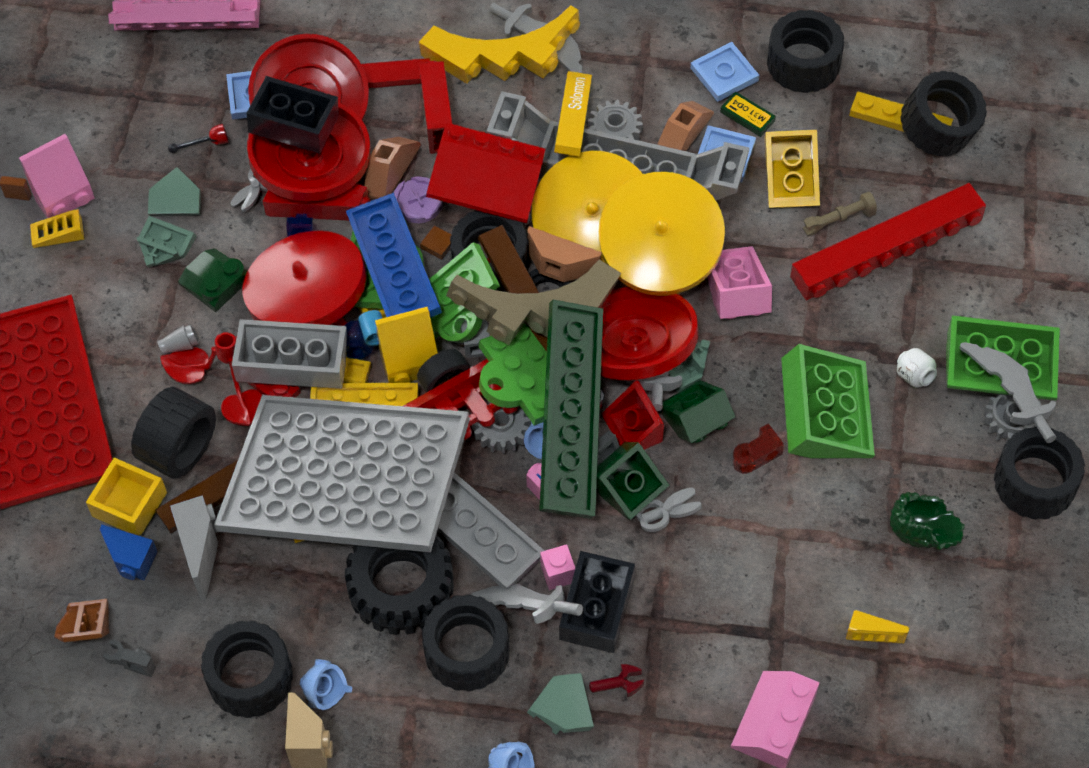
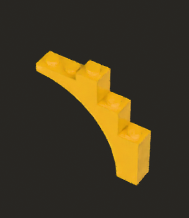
[419,5,580,84]

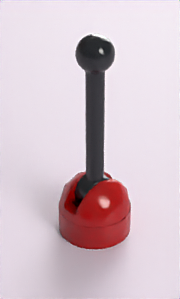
[168,124,229,153]

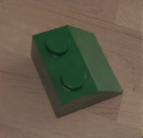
[659,380,736,443]
[596,442,669,520]

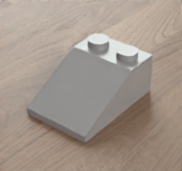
[170,495,218,601]

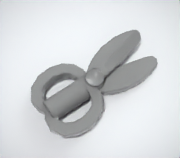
[231,169,268,212]
[636,488,702,532]

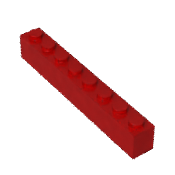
[790,182,986,301]

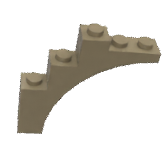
[446,260,621,345]

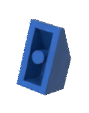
[100,525,158,580]

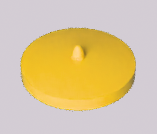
[531,151,643,263]
[599,172,725,296]

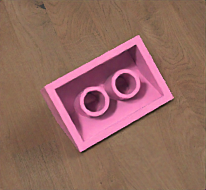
[731,671,820,768]

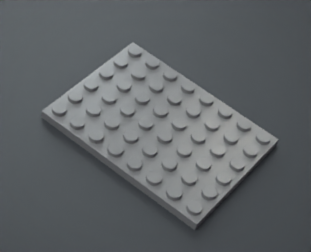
[214,395,470,552]

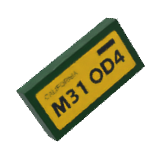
[720,91,776,137]

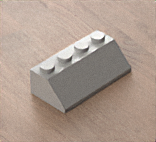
[232,319,347,389]

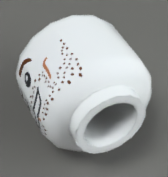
[897,348,937,388]

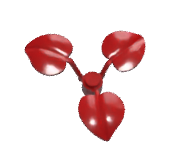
[160,332,262,426]

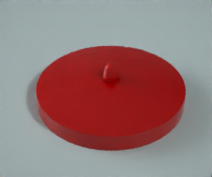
[248,34,369,121]
[247,102,370,202]
[242,231,367,325]
[601,287,699,380]

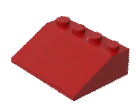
[426,122,546,223]

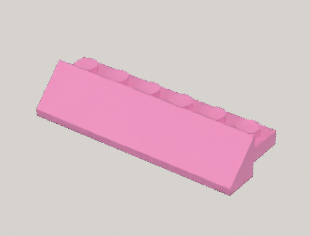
[108,0,260,31]

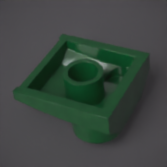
[178,248,247,312]

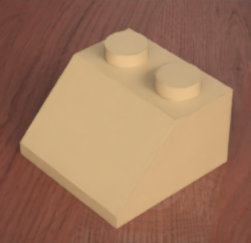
[285,693,333,768]

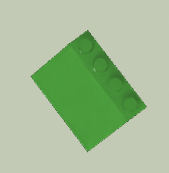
[946,316,1060,400]
[781,344,875,458]

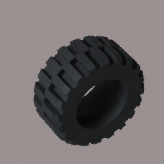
[345,537,454,635]

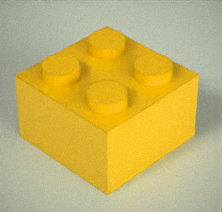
[86,458,167,536]

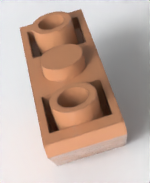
[657,101,714,151]
[365,137,421,200]
[527,226,602,282]

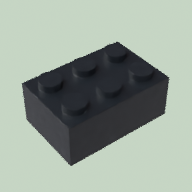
[246,76,339,154]
[559,551,635,653]

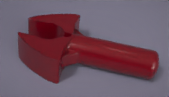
[589,664,644,697]

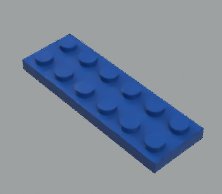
[346,193,442,317]

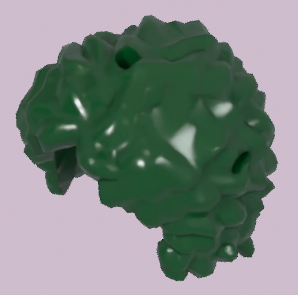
[890,492,965,550]

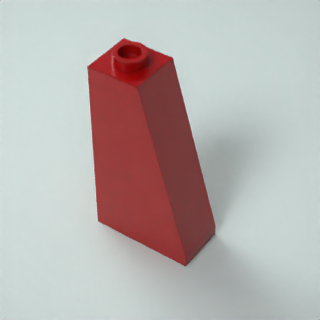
[419,61,452,154]
[262,184,371,221]

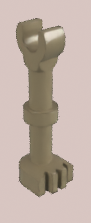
[803,191,877,237]

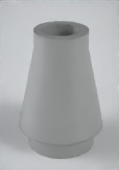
[158,325,199,355]

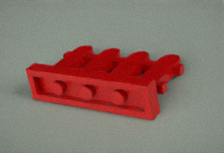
[403,359,518,440]

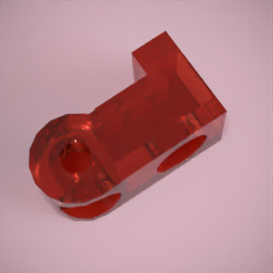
[733,423,784,474]

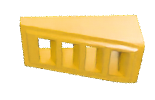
[30,209,84,248]
[846,610,909,644]

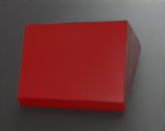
[601,381,664,450]

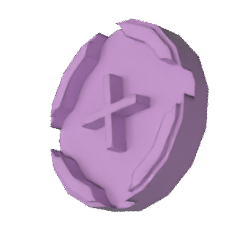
[394,177,443,224]

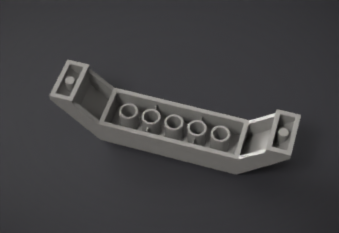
[487,91,749,200]

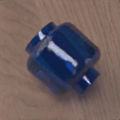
[344,320,374,359]

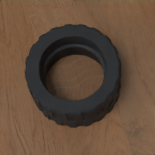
[767,10,844,93]
[900,71,987,156]
[450,210,529,292]
[131,386,216,479]
[994,426,1085,520]
[422,594,510,692]
[201,620,293,718]

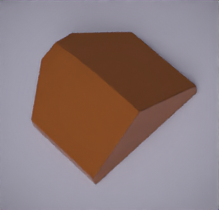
[54,599,109,642]

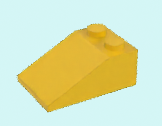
[765,130,820,208]
[375,307,438,383]

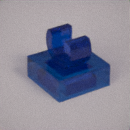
[286,214,314,237]

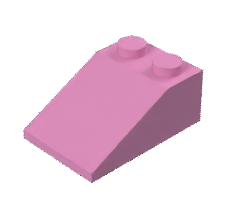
[19,134,95,218]
[707,246,772,319]

